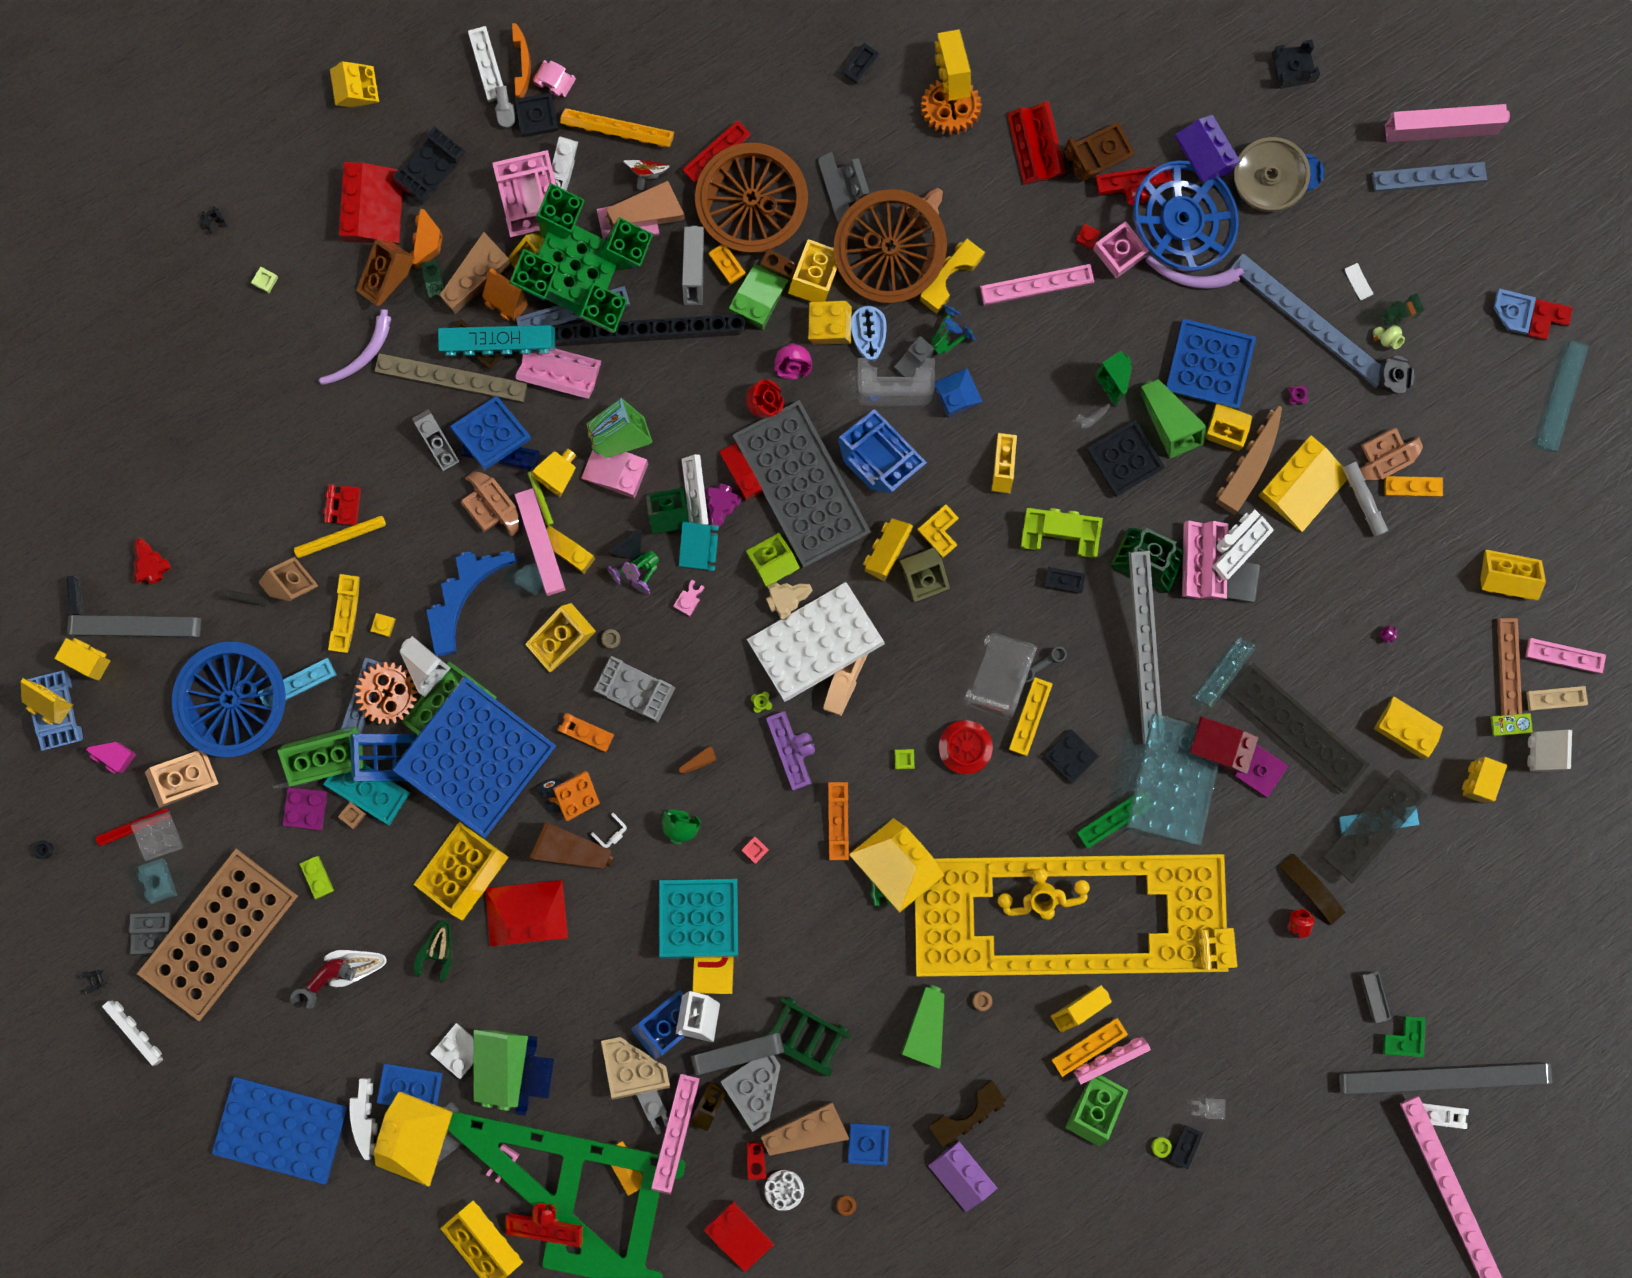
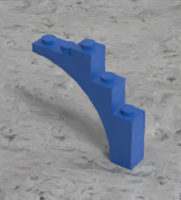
[427,551,517,657]

